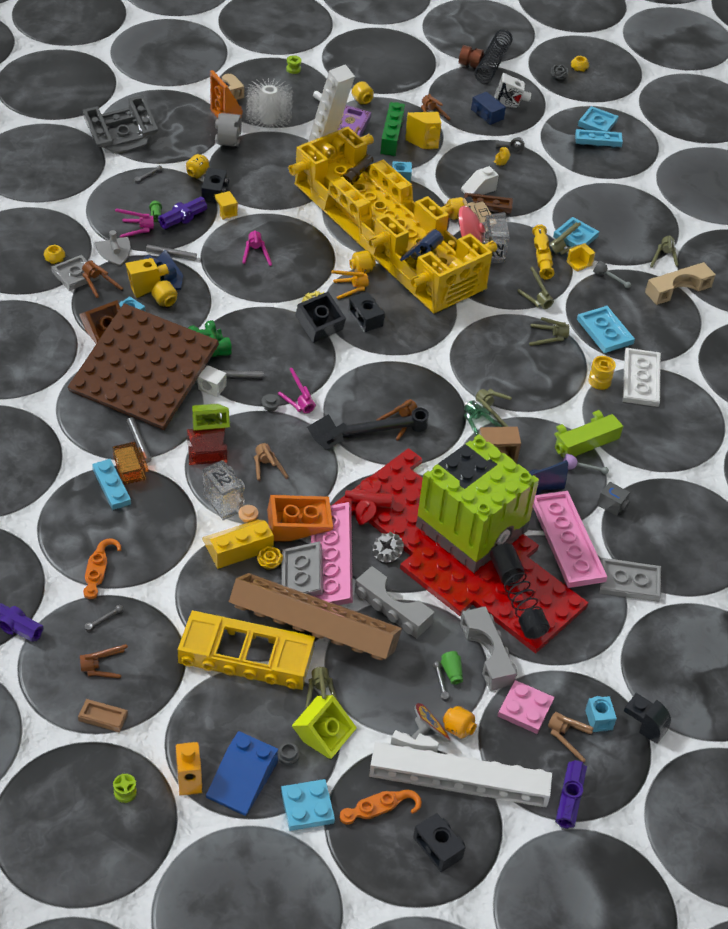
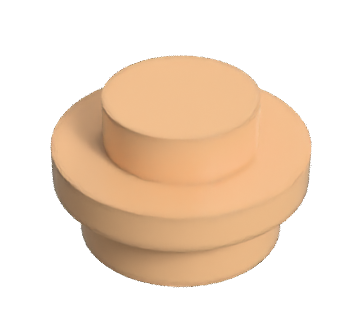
[238,505,258,523]

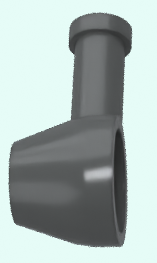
[495,137,525,154]

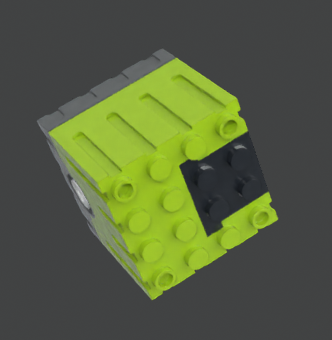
[416,434,539,573]

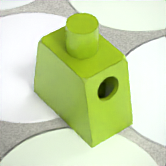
[192,404,230,430]

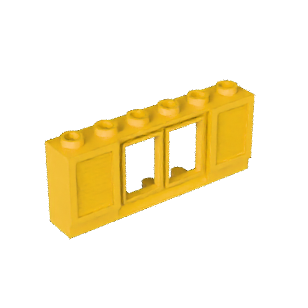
[177,610,315,690]

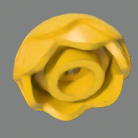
[571,56,589,72]
[494,147,510,166]
[44,245,66,264]
[257,546,283,569]

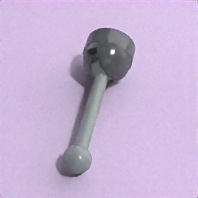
[593,260,631,288]

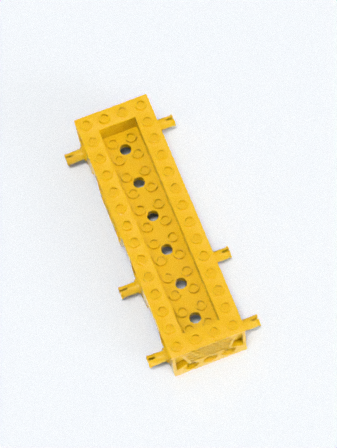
[288,127,497,314]

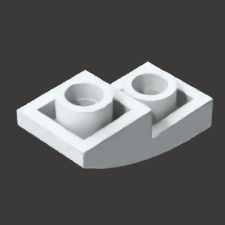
[391,730,439,753]

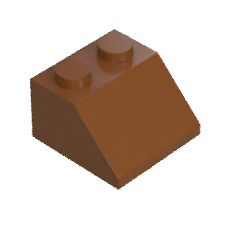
[79,300,120,344]

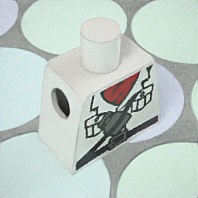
[494,73,531,108]

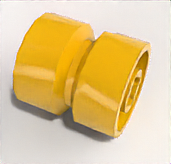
[588,356,616,390]

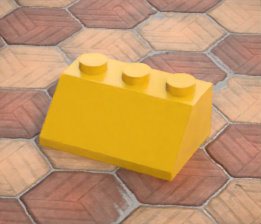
[202,519,274,569]

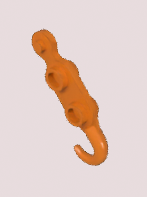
[83,539,121,599]
[339,790,422,825]

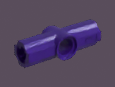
[158,197,207,229]
[0,603,44,642]
[555,760,587,829]

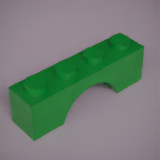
[380,102,405,156]

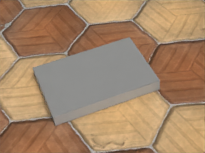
[282,541,323,596]
[599,558,661,602]

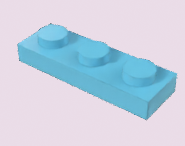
[575,129,623,147]
[92,459,131,510]

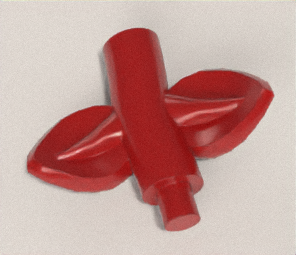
[345,477,393,525]

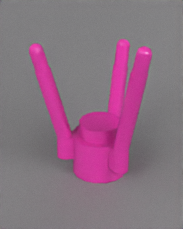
[115,209,154,238]
[242,231,272,266]
[278,368,316,414]

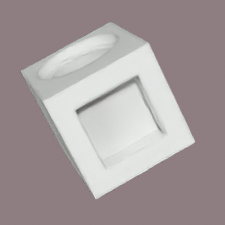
[197,365,227,397]

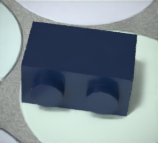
[471,91,506,125]

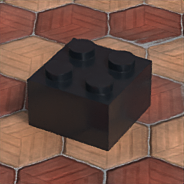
[295,291,346,343]

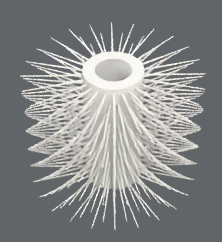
[246,79,293,131]

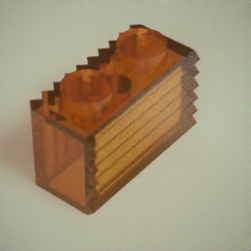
[112,441,148,485]

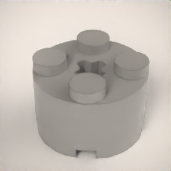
[215,113,242,147]

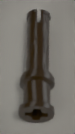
[341,154,374,185]

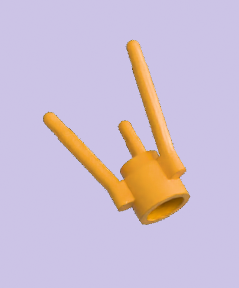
[331,270,369,299]

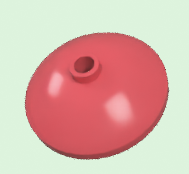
[459,206,485,243]

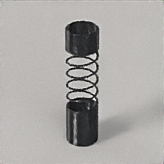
[490,543,550,639]

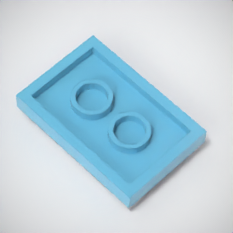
[577,306,635,353]

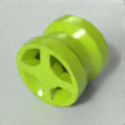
[286,55,302,74]
[113,774,137,803]

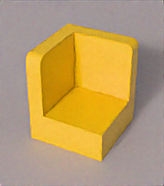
[215,191,238,220]
[567,243,595,271]

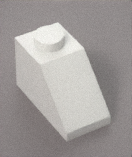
[461,166,499,195]

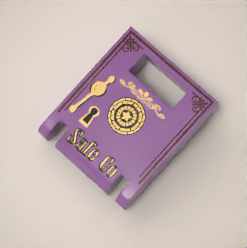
[338,105,371,137]

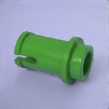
[149,201,162,222]

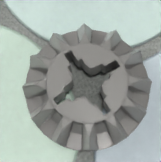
[372,532,404,563]

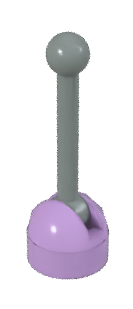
[564,454,609,474]

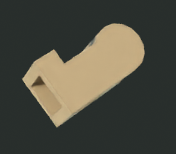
[222,74,244,100]

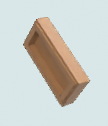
[78,699,128,732]

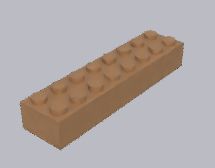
[229,573,402,660]

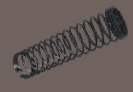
[474,29,513,83]

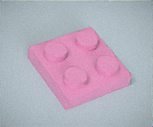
[498,680,554,734]

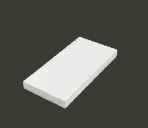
[623,348,661,407]

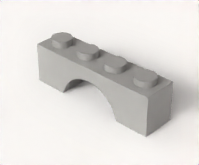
[355,566,435,639]
[460,606,517,691]

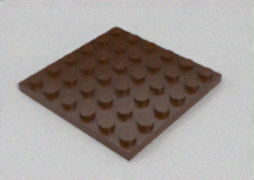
[67,303,219,430]

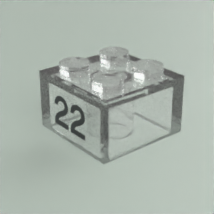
[482,215,509,263]
[203,460,245,520]

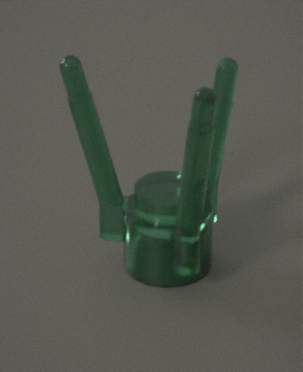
[464,400,503,436]

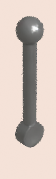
[134,165,162,183]
[85,605,123,632]
[433,661,449,701]

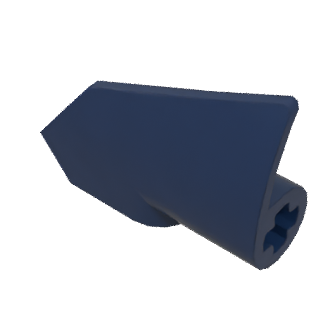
[400,229,444,262]
[143,250,183,290]
[529,460,568,495]

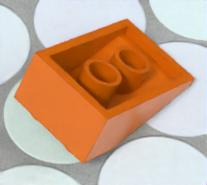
[210,70,243,118]
[267,495,333,541]

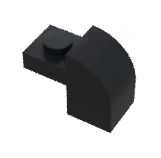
[307,414,348,449]
[624,693,671,744]

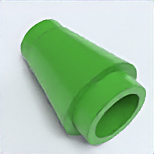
[441,651,463,685]

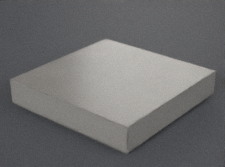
[51,255,100,291]

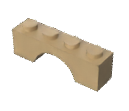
[645,262,715,305]

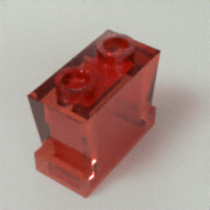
[187,428,227,465]

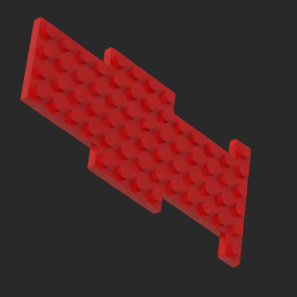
[331,448,589,654]

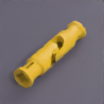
[532,224,555,279]

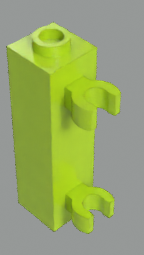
[554,410,623,458]

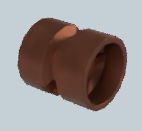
[459,45,484,68]

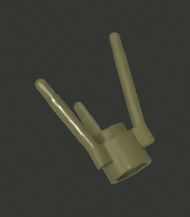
[550,222,584,255]
[650,236,678,268]
[518,267,554,309]
[529,317,570,346]
[475,389,512,427]
[305,667,339,708]

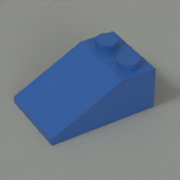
[206,731,278,816]

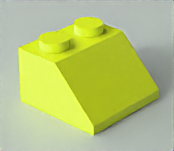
[292,695,357,759]

